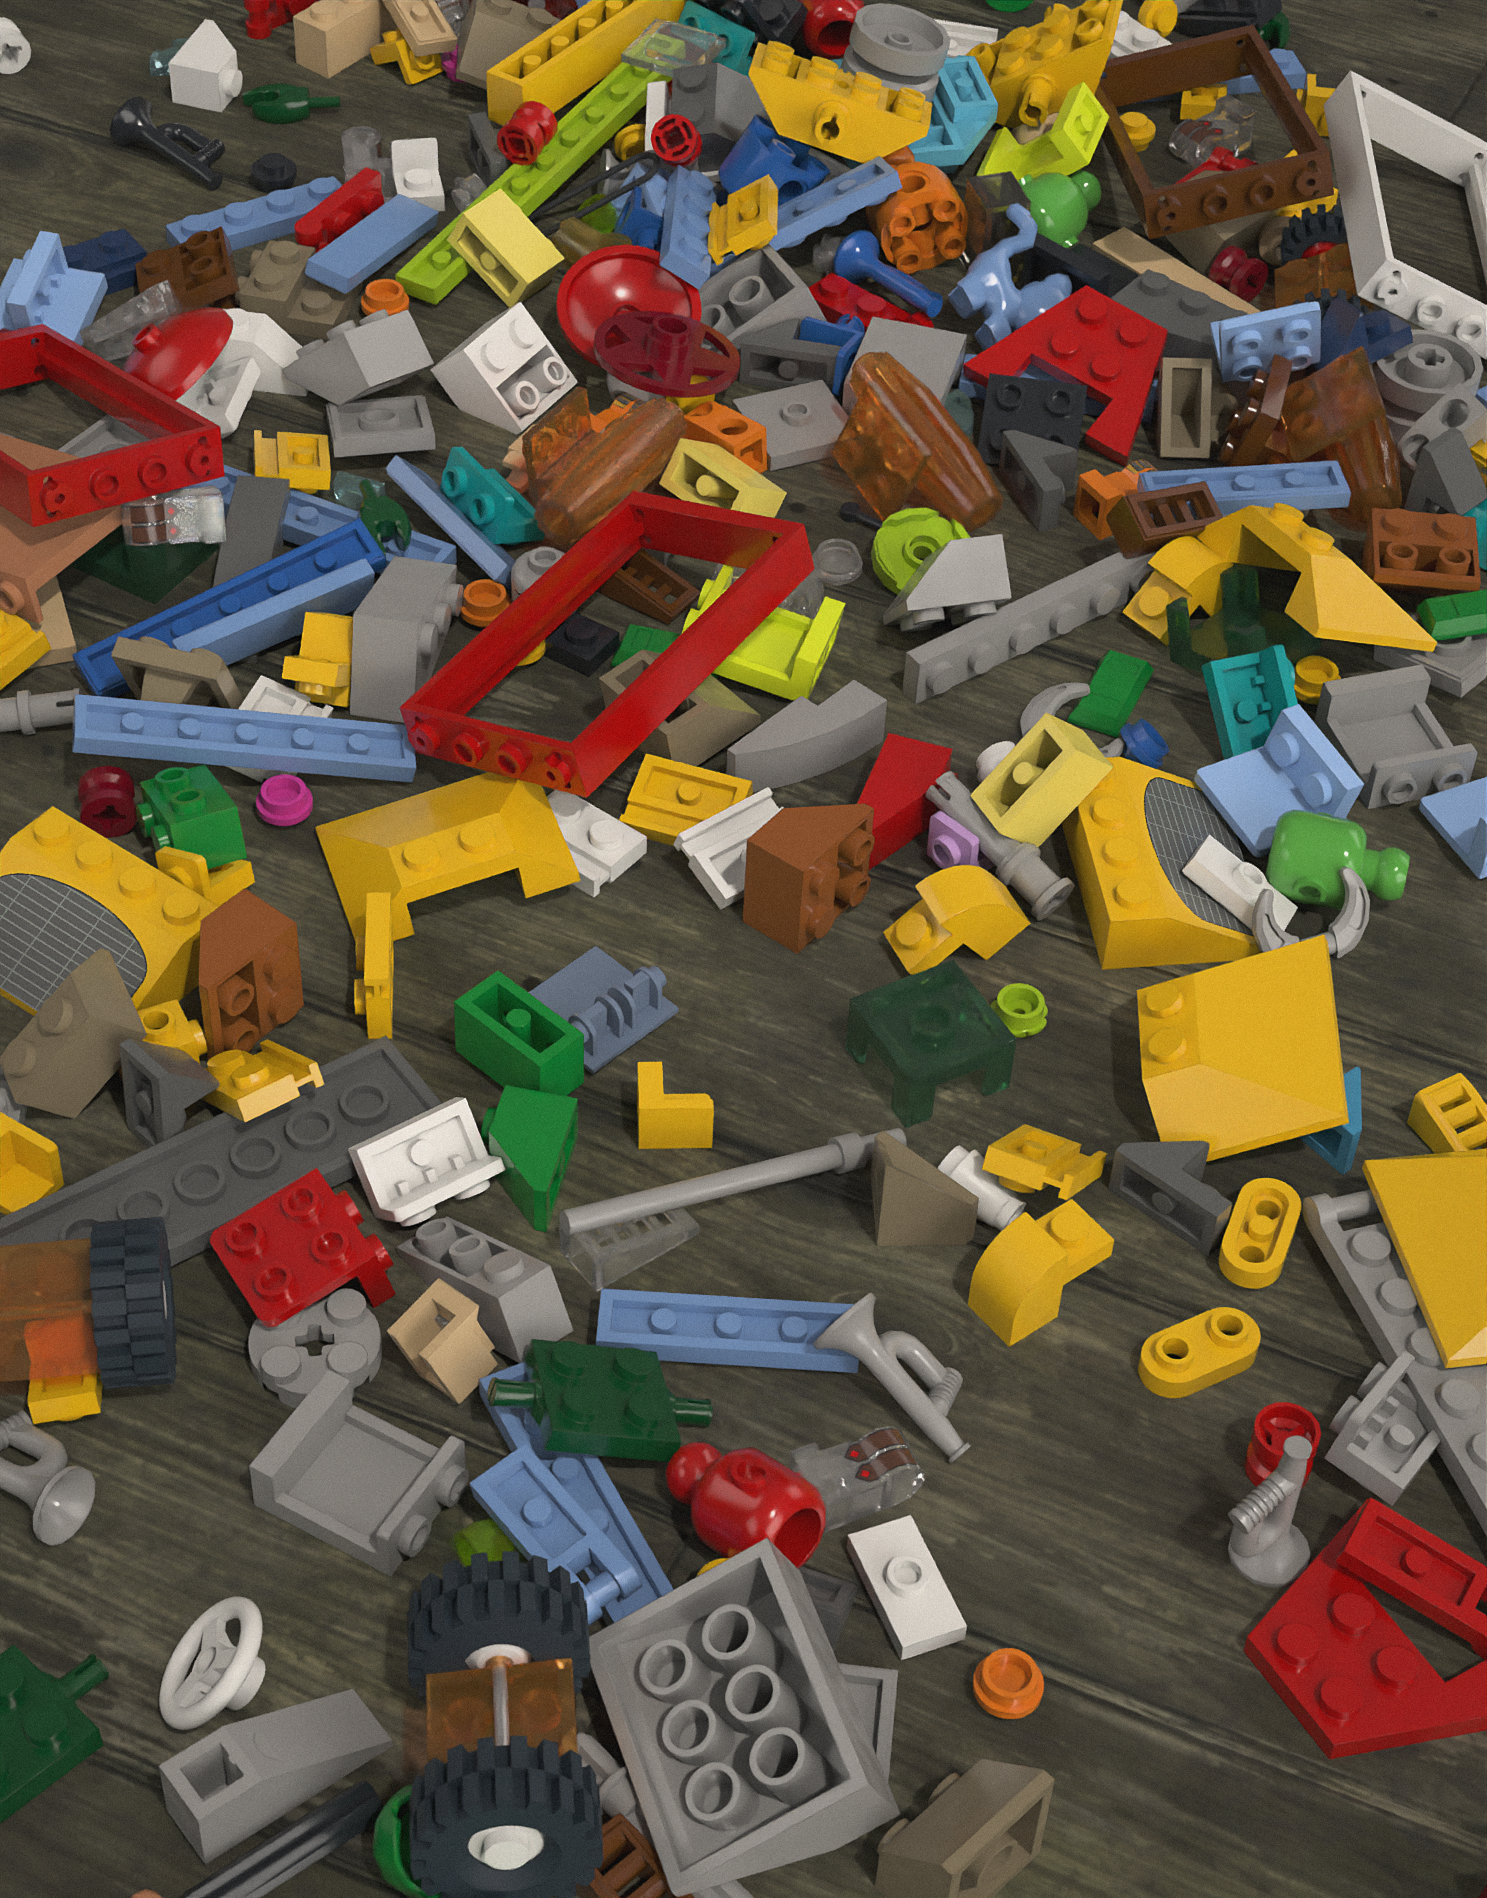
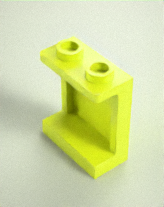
[977,81,1109,208]
[682,565,845,701]

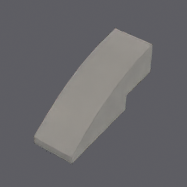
[726,680,887,792]

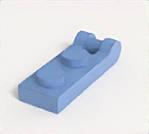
[469,1444,642,1626]

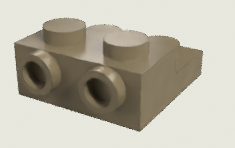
[234,240,363,340]

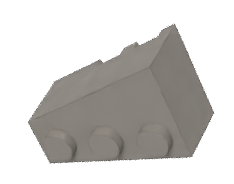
[350,556,463,723]

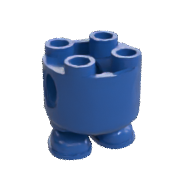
[716,114,830,207]

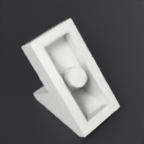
[388,138,445,211]

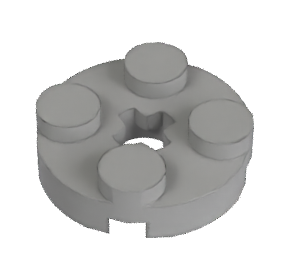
[248,1288,382,1408]

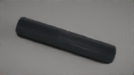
[181,1781,383,1898]

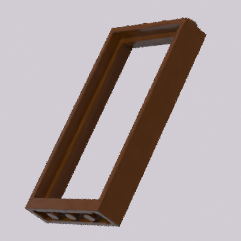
[1094,25,1334,239]

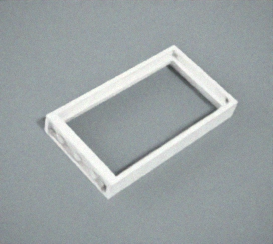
[1324,70,1487,360]

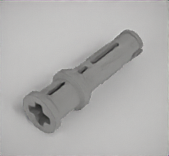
[925,771,1075,921]

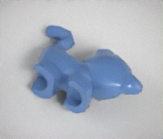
[948,203,1072,351]

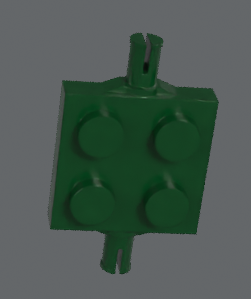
[487,1339,713,1462]
[0,1644,109,1824]

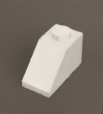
[169,19,242,113]
[210,308,308,396]

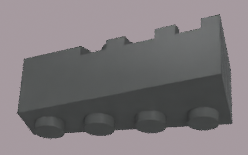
[1111,269,1305,408]

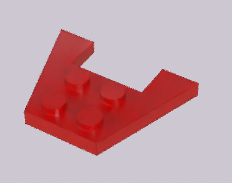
[963,285,1168,467]
[1243,1498,1487,1759]

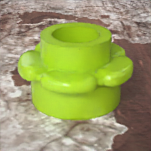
[989,983,1048,1038]

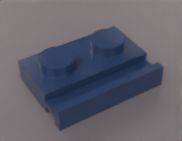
[62,228,147,296]

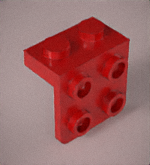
[210,1168,396,1328]

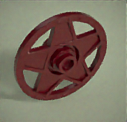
[593,311,740,398]

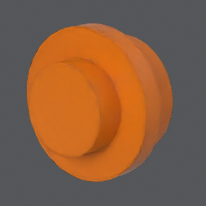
[361,279,409,316]
[460,579,512,628]
[972,1648,1044,1719]

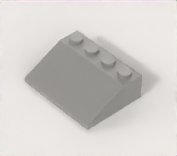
[589,1538,901,1897]

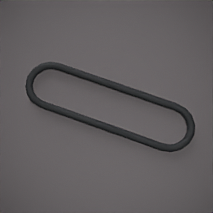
[527,152,661,237]

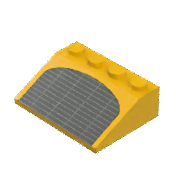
[1062,757,1262,970]
[0,806,219,1016]

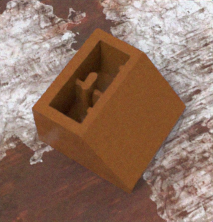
[1361,508,1481,596]
[742,804,875,954]
[199,888,304,1060]

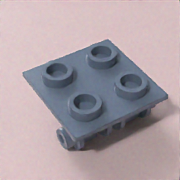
[528,946,679,1074]

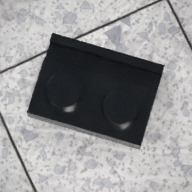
[1176,0,1283,35]

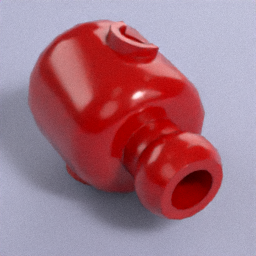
[796,0,865,60]
[666,1442,826,1569]

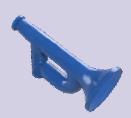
[833,230,943,317]

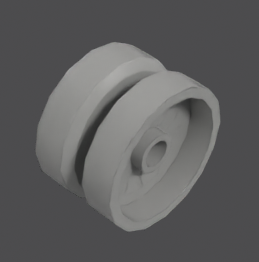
[840,3,951,103]
[1363,329,1483,444]

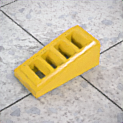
[1407,1073,1487,1153]

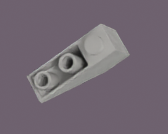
[396,1216,573,1363]
[159,1689,393,1865]

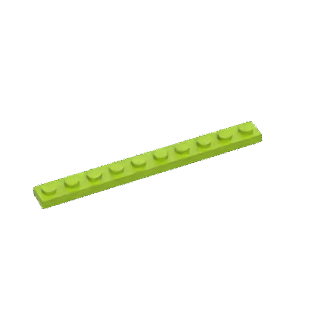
[395,38,686,305]

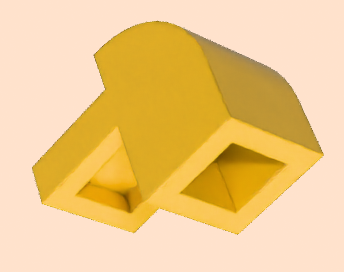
[1122,536,1245,646]
[282,611,353,707]
[883,865,1031,980]
[968,1199,1114,1347]

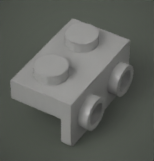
[1325,1350,1441,1506]

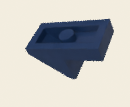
[1306,297,1413,384]

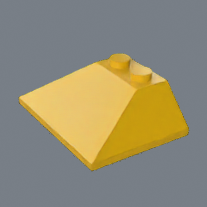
[1197,503,1437,652]
[315,772,581,943]
[1137,935,1349,1162]
[1362,1149,1487,1368]

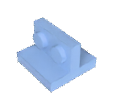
[0,231,108,346]

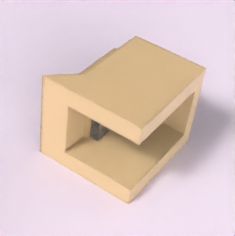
[387,1278,498,1405]

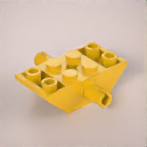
[966,0,1123,128]
[748,41,932,164]

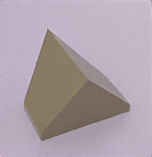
[1152,357,1241,459]
[871,1130,979,1246]

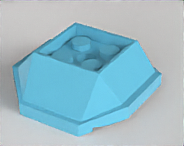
[831,55,998,174]

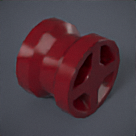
[1208,245,1268,303]
[77,766,137,838]

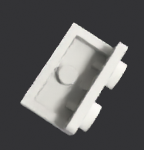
[176,356,261,439]
[348,1097,505,1226]

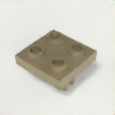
[111,636,244,709]

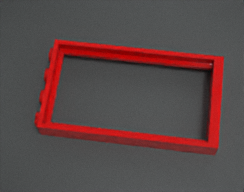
[0,324,225,527]
[399,491,815,798]

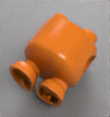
[865,146,969,274]

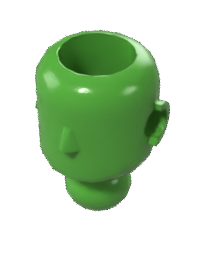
[998,170,1102,258]
[1265,810,1410,910]

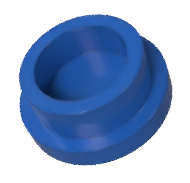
[1120,719,1169,769]

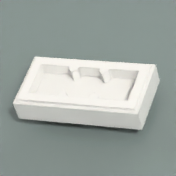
[1182,834,1298,931]
[847,1515,967,1660]

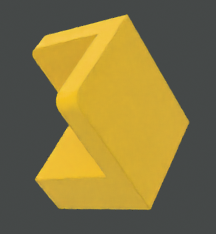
[637,1062,714,1149]
[0,1112,64,1215]

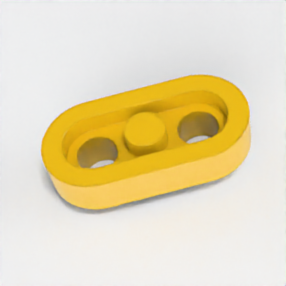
[1218,1178,1302,1289]
[1138,1307,1261,1398]

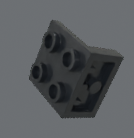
[693,0,808,50]
[1020,233,1140,298]

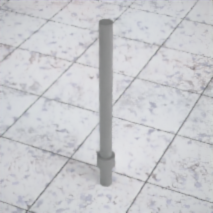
[559,1128,907,1236]

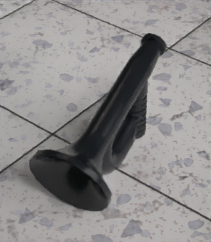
[110,96,225,191]

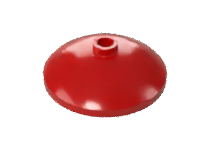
[556,245,702,369]
[122,307,233,401]

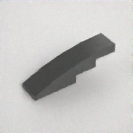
[213,475,291,663]

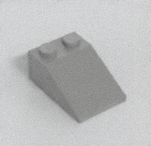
[698,243,827,357]

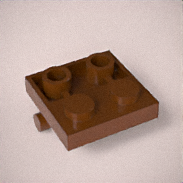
[135,226,240,326]
[1217,354,1294,467]

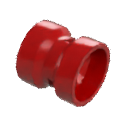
[497,101,558,166]
[651,114,703,168]
[1244,1402,1321,1489]

